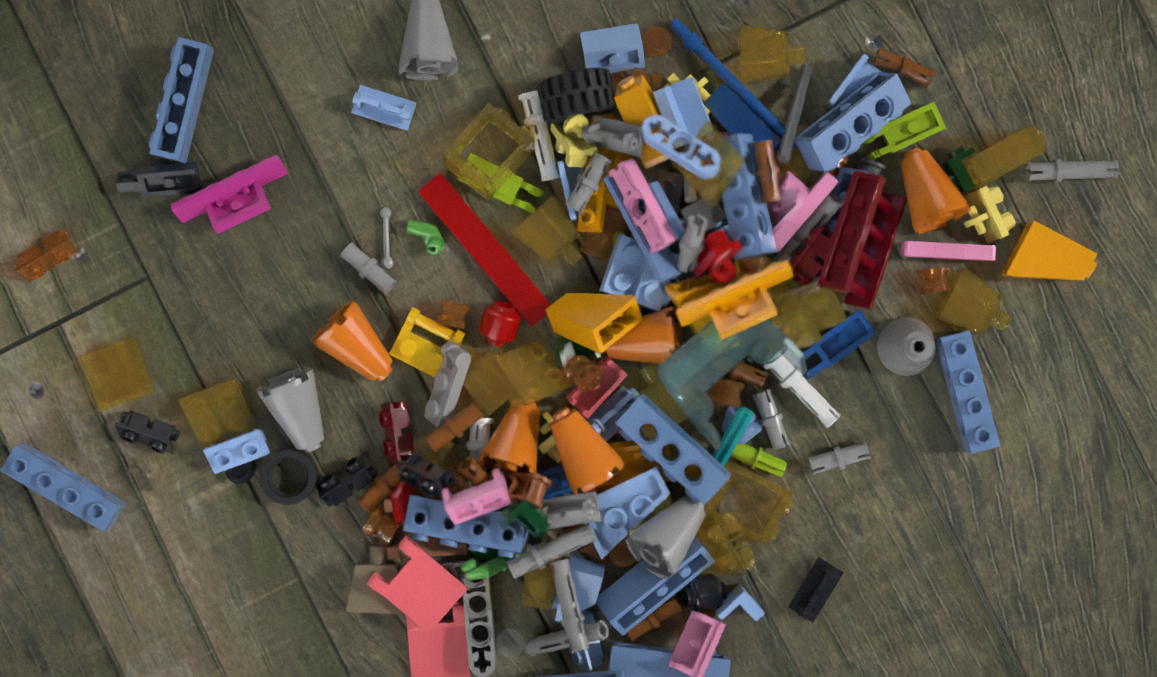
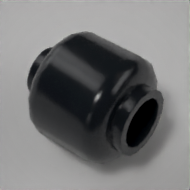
[681,573,727,613]

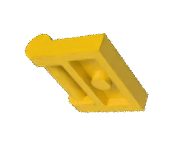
[389,307,466,377]

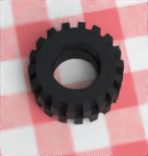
[537,67,617,124]

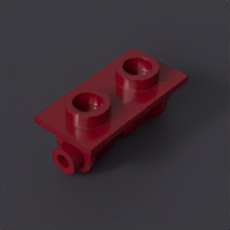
[789,225,834,286]
[379,401,415,462]

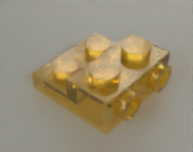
[771,281,847,351]

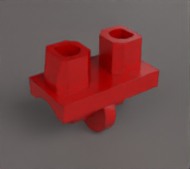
[693,230,742,285]

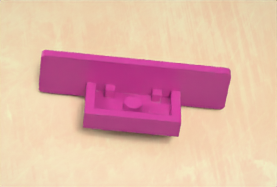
[170,155,288,234]

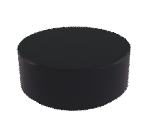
[225,460,256,484]

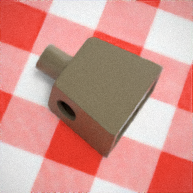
[346,545,403,614]

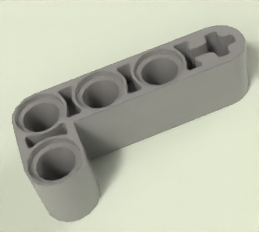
[439,558,497,677]

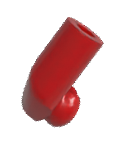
[390,481,415,523]

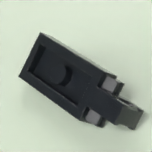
[116,162,202,198]

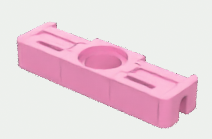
[609,159,676,253]
[774,172,839,252]
[900,241,996,262]

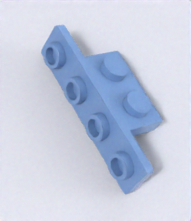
[604,174,685,282]

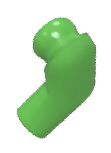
[406,219,444,255]
[461,555,507,580]

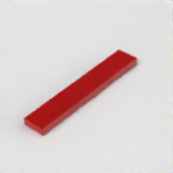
[418,173,551,327]

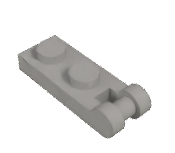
[424,341,471,428]

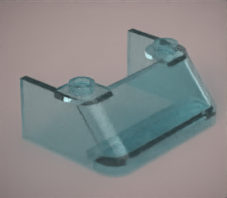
[658,319,807,450]

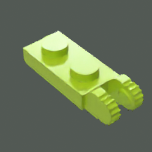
[861,102,947,160]
[458,153,544,214]

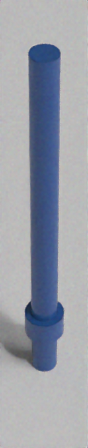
[669,18,797,150]

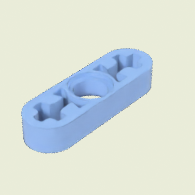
[642,115,720,179]

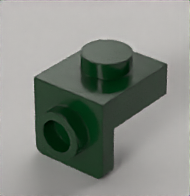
[943,146,976,194]
[551,337,601,369]
[499,499,551,539]

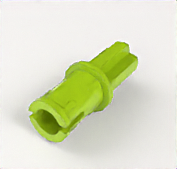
[731,443,787,477]

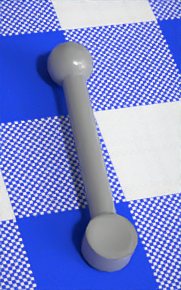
[380,207,393,269]

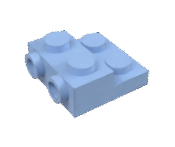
[599,235,679,311]

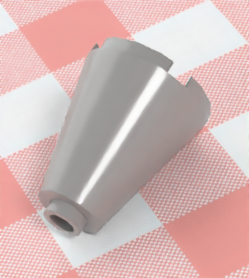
[399,0,458,81]
[876,317,936,376]
[256,367,324,453]
[626,496,706,579]

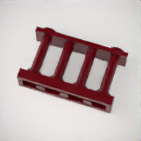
[817,170,907,310]

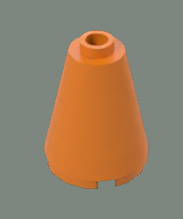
[900,148,971,234]
[311,300,393,381]
[603,306,684,366]
[477,398,541,476]
[550,407,625,494]

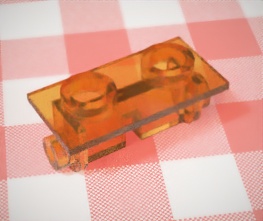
[13,230,79,282]

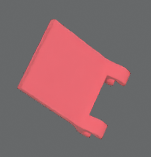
[367,535,468,634]
[405,601,471,677]

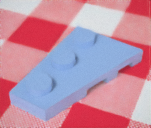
[584,466,670,560]

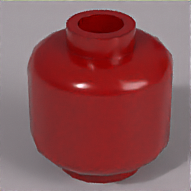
[479,301,521,347]

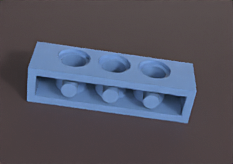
[794,72,911,172]
[710,133,777,259]
[935,330,1000,454]
[615,393,731,505]
[0,443,127,532]

